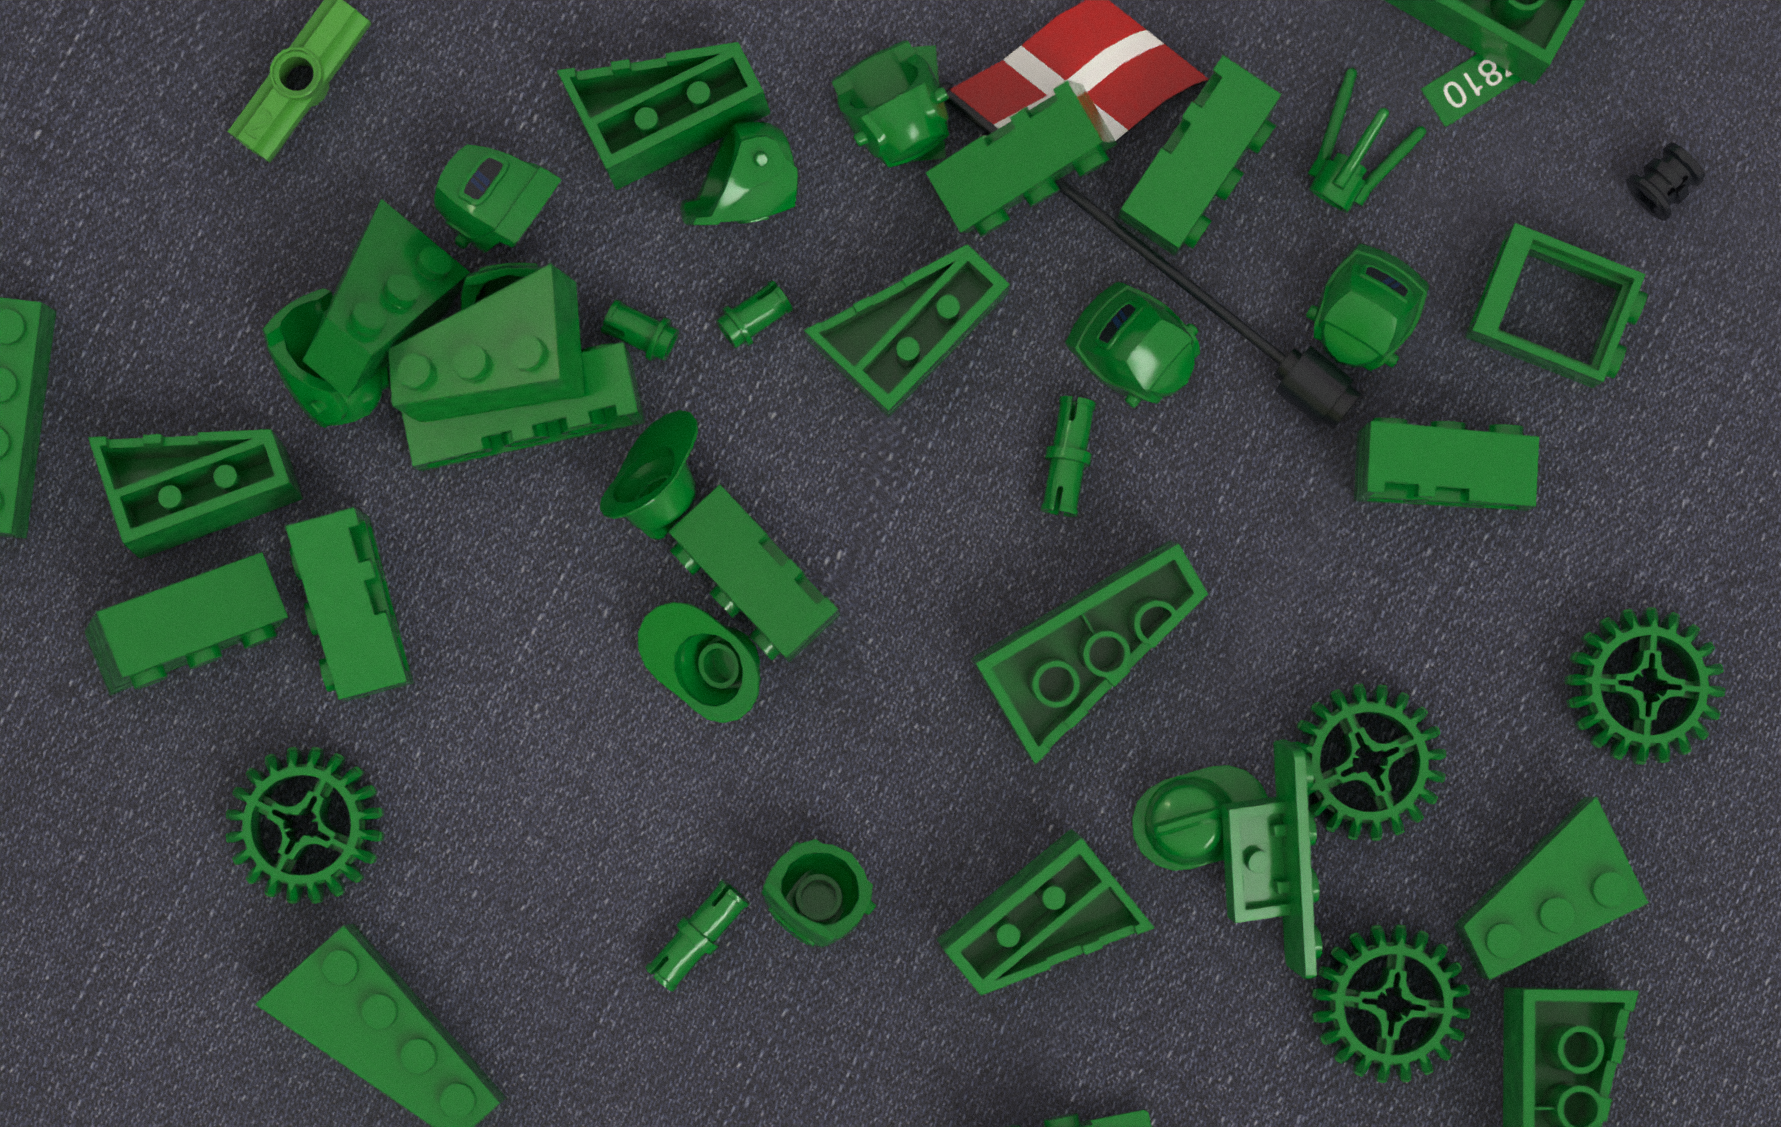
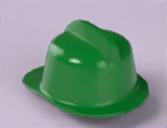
[599,410,698,540]
[638,602,761,723]
[1132,765,1268,871]

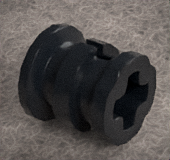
[1626,142,1705,221]

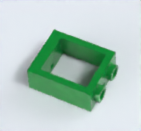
[1465,223,1648,388]

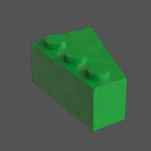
[285,507,414,701]

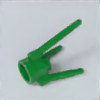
[1307,68,1426,213]

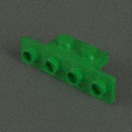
[1221,739,1322,979]

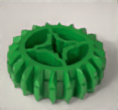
[1565,607,1725,765]
[1291,683,1446,841]
[226,747,384,904]
[1311,924,1470,1083]

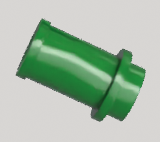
[716,280,793,349]
[601,299,679,361]

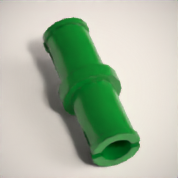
[1041,396,1096,517]
[645,879,750,992]

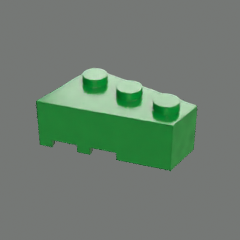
[557,42,771,190]
[1118,55,1282,256]
[926,80,1117,237]
[302,199,470,399]
[804,244,1010,418]
[388,264,584,422]
[1354,418,1539,511]
[88,429,303,559]
[669,484,840,662]
[84,552,288,695]
[1454,796,1648,980]
[936,828,1154,996]

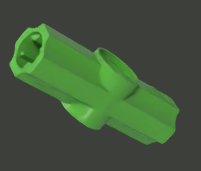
[228,0,372,163]

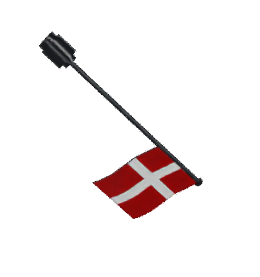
[939,0,1362,430]

